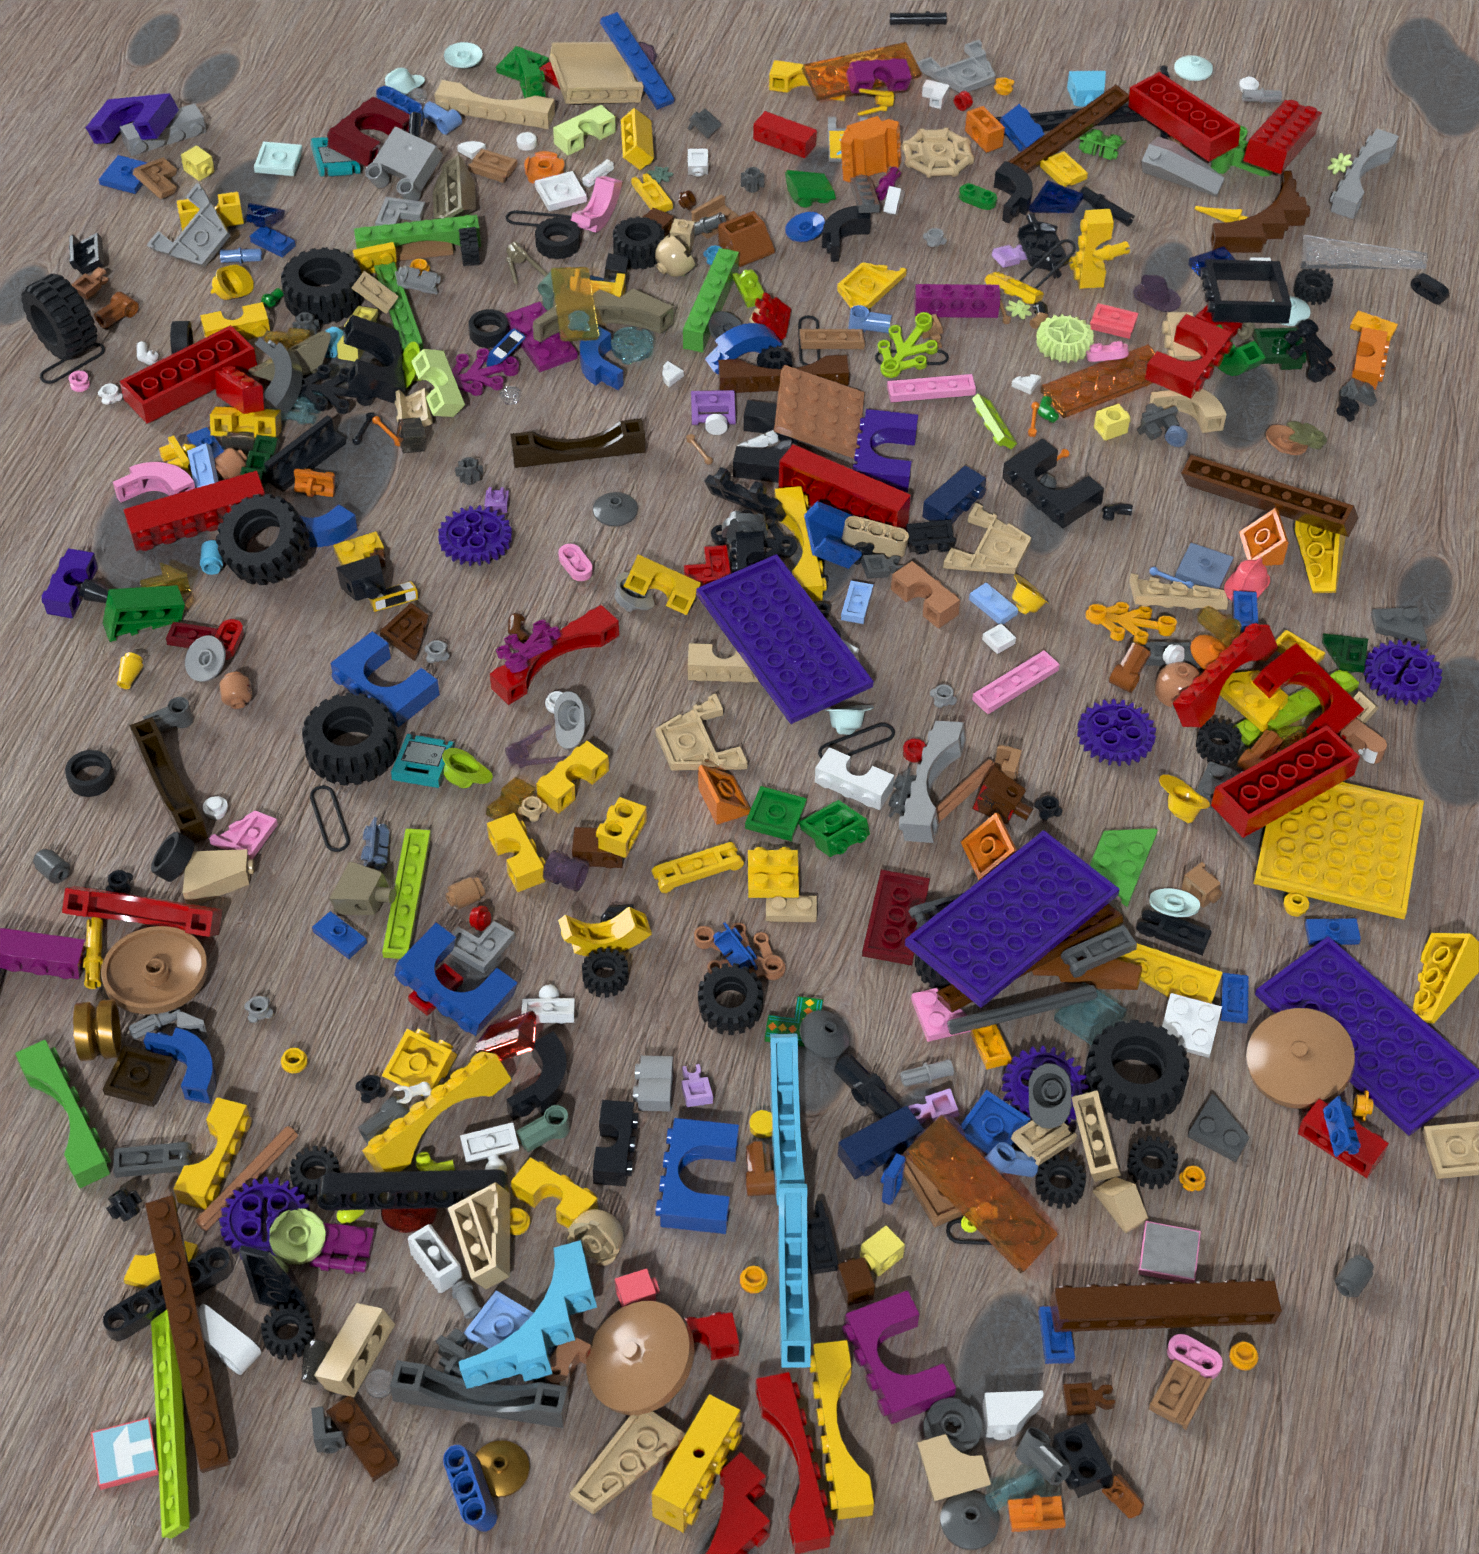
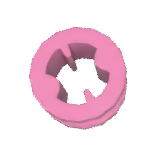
[69,371,90,392]

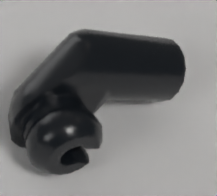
[601,904,634,923]

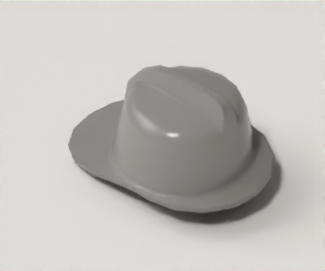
[615,572,654,612]
[554,692,591,749]

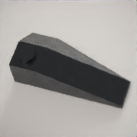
[239,1245,310,1313]

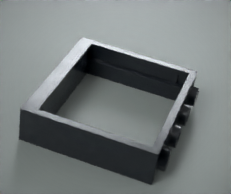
[1200,259,1292,324]

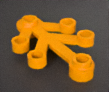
[1085,602,1177,645]

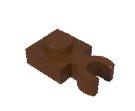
[1062,1382,1115,1416]

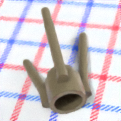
[506,241,548,285]

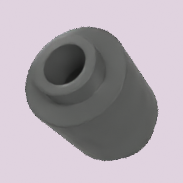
[33,849,70,884]
[1335,1255,1374,1297]

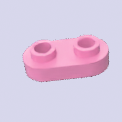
[1086,341,1129,362]
[558,544,593,581]
[1167,1334,1223,1379]

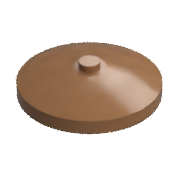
[101,926,208,1014]
[1247,1008,1355,1109]
[586,1301,694,1415]

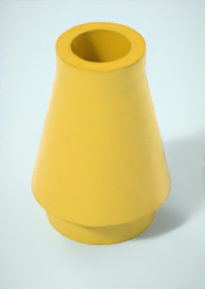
[116,652,144,689]

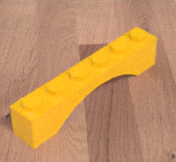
[774,486,827,602]
[362,1052,512,1172]
[809,1340,874,1520]

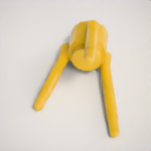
[846,85,894,116]

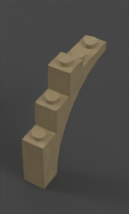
[533,289,673,342]

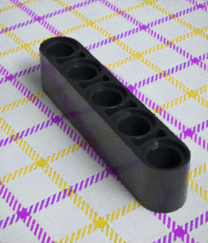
[103,1247,232,1341]

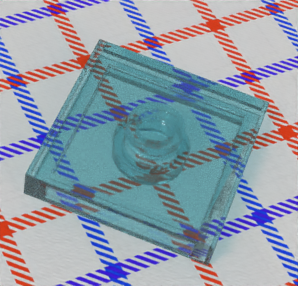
[1054,982,1127,1045]

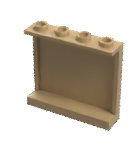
[549,42,644,104]

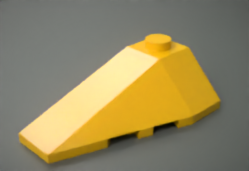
[1295,521,1345,593]
[1413,933,1479,1023]

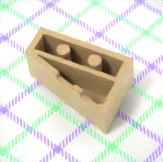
[448,1182,510,1289]

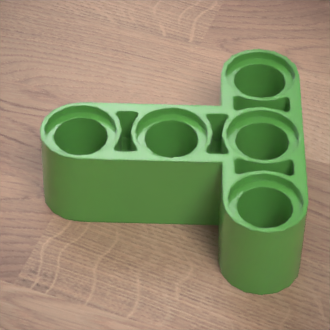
[1210,125,1273,177]

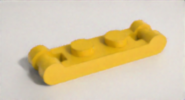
[651,842,744,893]

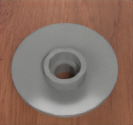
[185,636,226,682]

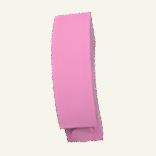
[571,176,623,233]
[113,462,195,503]

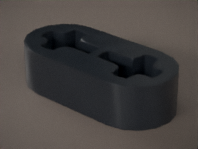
[1411,273,1449,305]

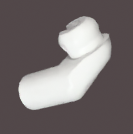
[136,342,159,365]

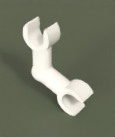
[394,1082,432,1104]

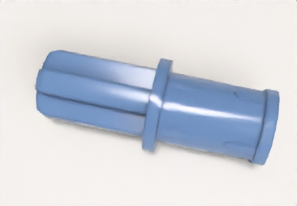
[220,247,262,264]

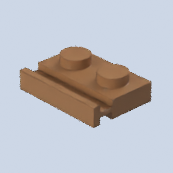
[468,149,517,183]
[1149,1359,1213,1430]

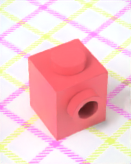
[615,1268,660,1308]

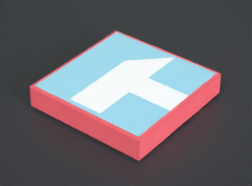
[91,1417,159,1490]

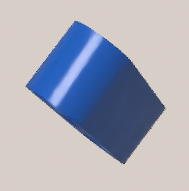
[376,86,424,127]
[443,1445,497,1532]

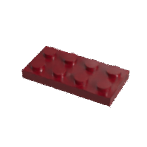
[862,869,930,966]

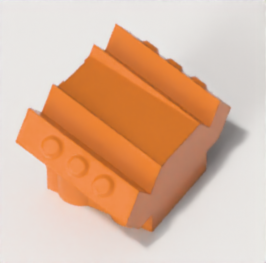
[840,116,902,183]

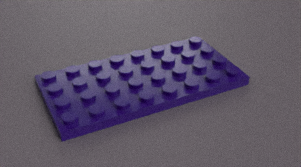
[696,554,873,724]
[905,830,1120,1008]
[1255,936,1479,1136]

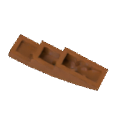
[1032,956,1142,990]

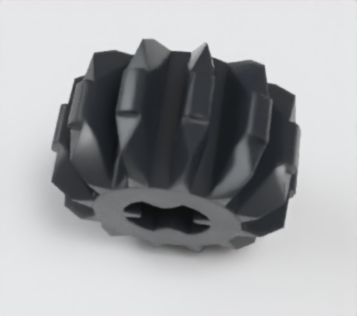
[757,345,793,369]

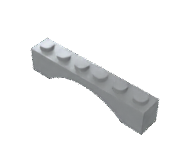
[1330,129,1399,219]
[899,721,966,843]

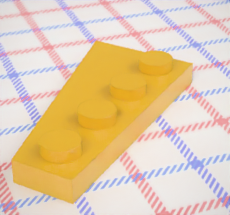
[1116,943,1223,1004]

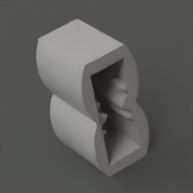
[633,1055,674,1111]

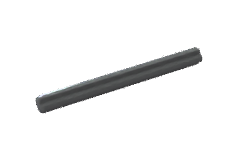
[947,985,1097,1035]

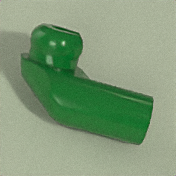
[261,288,284,308]
[1038,396,1059,423]

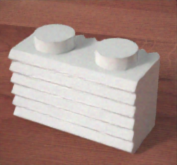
[408,1224,463,1293]

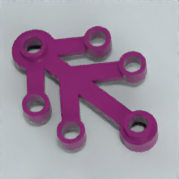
[452,348,519,396]
[496,620,561,673]

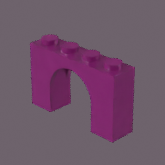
[842,1290,956,1425]

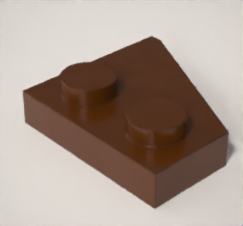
[380,603,429,661]

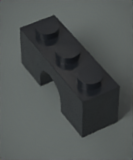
[731,532,764,573]
[592,1100,639,1187]

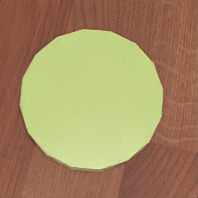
[269,1209,326,1264]

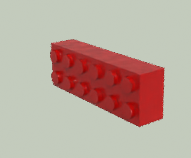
[1129,72,1241,162]
[1243,100,1322,174]
[119,325,257,424]
[779,444,911,530]
[123,471,265,551]
[1211,725,1360,838]

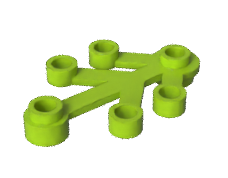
[877,312,938,378]

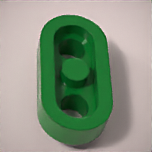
[959,183,997,210]

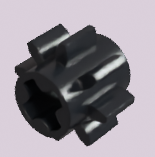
[106,1187,143,1222]

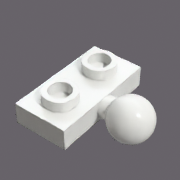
[521,984,575,1024]
[460,1122,519,1173]

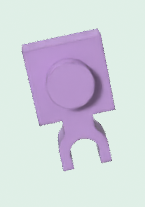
[991,245,1027,268]
[681,1064,713,1107]
[908,1089,959,1124]

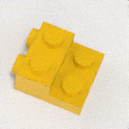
[748,847,799,898]
[382,1028,457,1097]

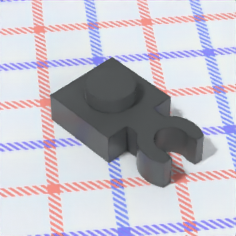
[861,554,904,579]

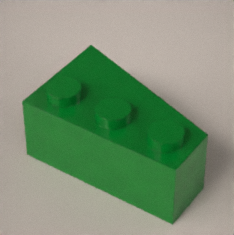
[102,585,185,642]

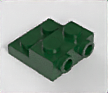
[1254,327,1307,370]

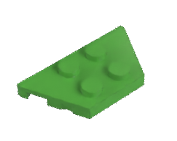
[1089,828,1158,907]

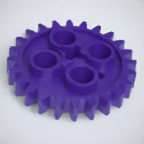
[438,505,512,566]
[1363,640,1442,705]
[1077,699,1156,766]
[1001,1046,1089,1126]
[219,1177,310,1260]

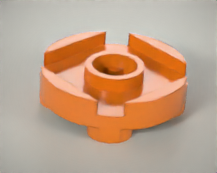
[524,151,565,183]

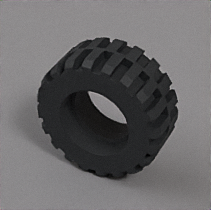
[281,247,363,325]
[21,274,98,360]
[216,494,310,585]
[302,693,398,786]
[1084,1020,1190,1124]

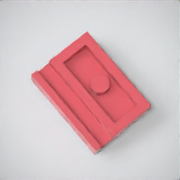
[1090,303,1138,339]

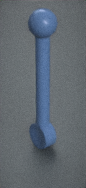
[1149,567,1194,588]

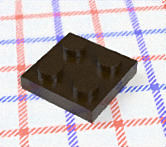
[102,1045,175,1107]

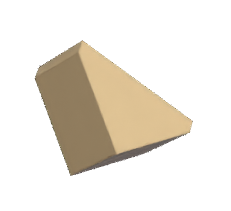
[1093,1177,1148,1233]

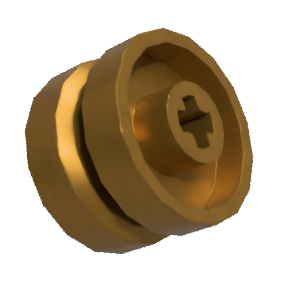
[73,999,121,1061]

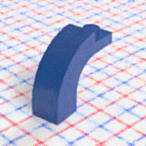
[705,323,782,374]
[579,324,623,390]
[300,505,358,547]
[143,1028,216,1104]

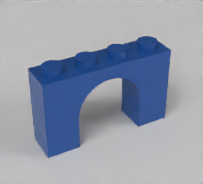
[331,631,440,727]
[394,923,517,1037]
[656,1118,739,1234]

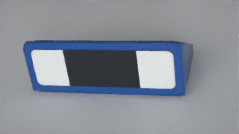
[486,329,526,367]

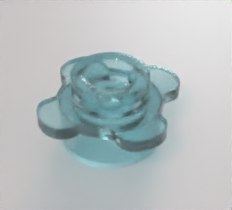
[568,311,590,331]

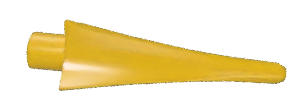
[1195,206,1248,223]

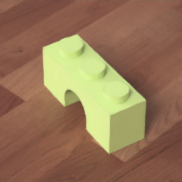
[553,105,616,155]
[412,349,465,417]

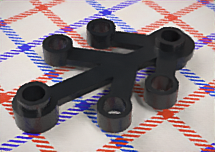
[1285,319,1336,383]
[298,364,374,414]
[711,509,797,565]

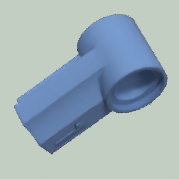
[422,101,462,134]
[848,305,891,334]
[982,1142,1038,1178]

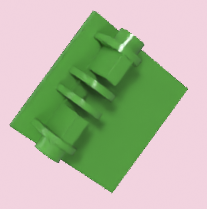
[1079,129,1127,160]

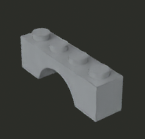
[120,103,206,156]

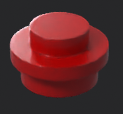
[469,905,491,931]

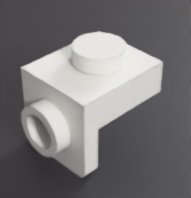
[688,149,708,177]

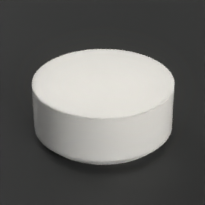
[517,132,537,151]
[705,414,727,435]

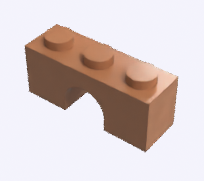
[891,561,960,629]

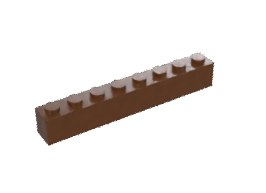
[1181,455,1358,537]
[1049,1278,1282,1332]

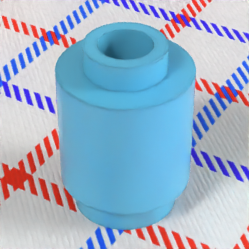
[325,327,343,358]
[200,540,223,575]

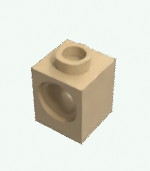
[670,219,695,254]

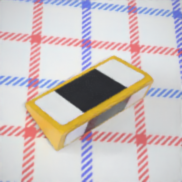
[368,581,418,612]

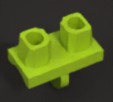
[733,269,764,308]

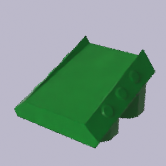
[785,170,836,208]

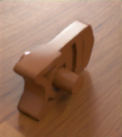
[1102,1474,1145,1519]

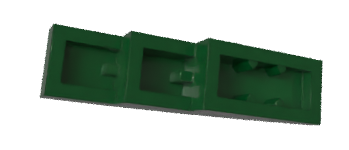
[240,435,280,490]

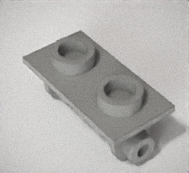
[395,266,441,294]

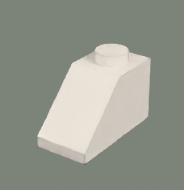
[983,1391,1043,1440]

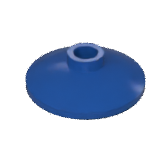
[785,212,825,242]

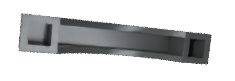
[390,1360,569,1428]

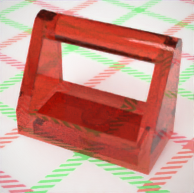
[476,1011,536,1061]

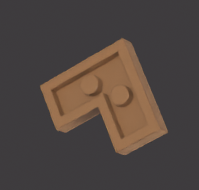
[133,157,177,199]

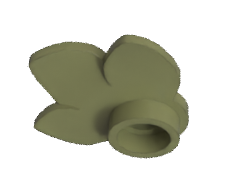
[1287,421,1327,449]

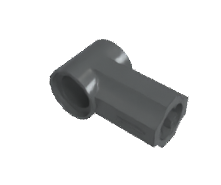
[143,697,194,732]
[358,1096,410,1145]
[1015,1427,1071,1486]

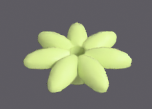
[1327,153,1352,174]
[1005,300,1032,319]

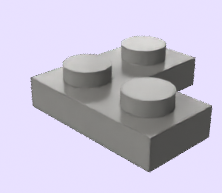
[375,197,426,226]
[450,921,515,973]

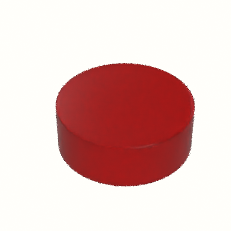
[903,738,927,763]

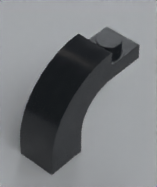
[994,161,1033,224]
[822,206,871,262]
[506,1031,568,1121]

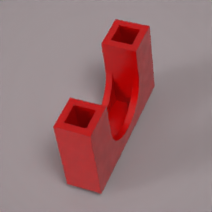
[1145,314,1233,399]
[1253,643,1365,736]

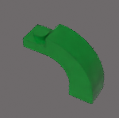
[1216,324,1266,376]

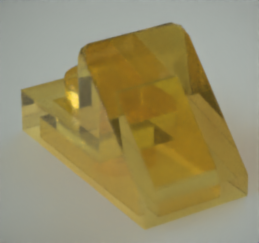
[140,563,191,594]

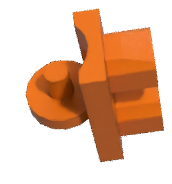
[294,468,335,497]
[1007,1495,1066,1532]

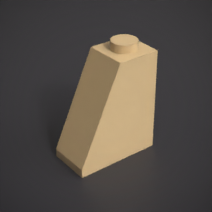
[183,849,255,905]

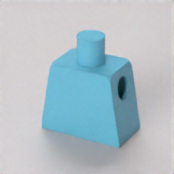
[1067,71,1106,107]

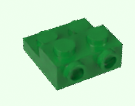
[518,52,546,98]
[799,800,870,857]

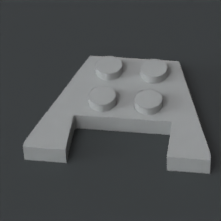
[916,40,995,93]
[147,183,231,267]

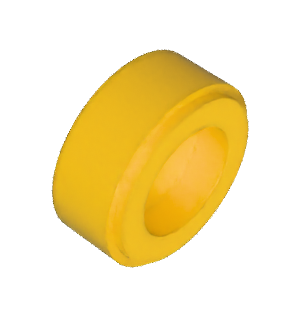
[749,1110,772,1138]

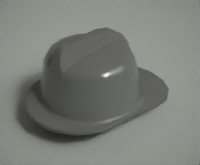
[1029,1064,1071,1129]

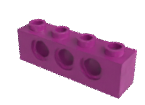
[914,284,1000,318]

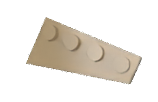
[1129,574,1228,611]
[570,1411,686,1515]

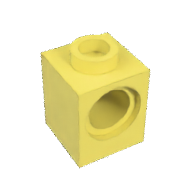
[181,145,215,181]
[1094,404,1130,441]
[860,1226,905,1277]

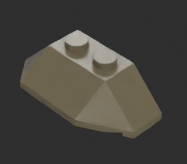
[433,154,476,219]
[248,331,331,381]

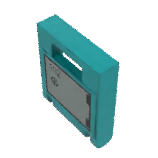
[310,137,360,177]
[391,734,455,788]

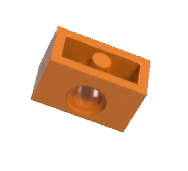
[965,106,1005,153]

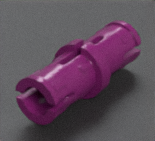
[875,166,901,201]

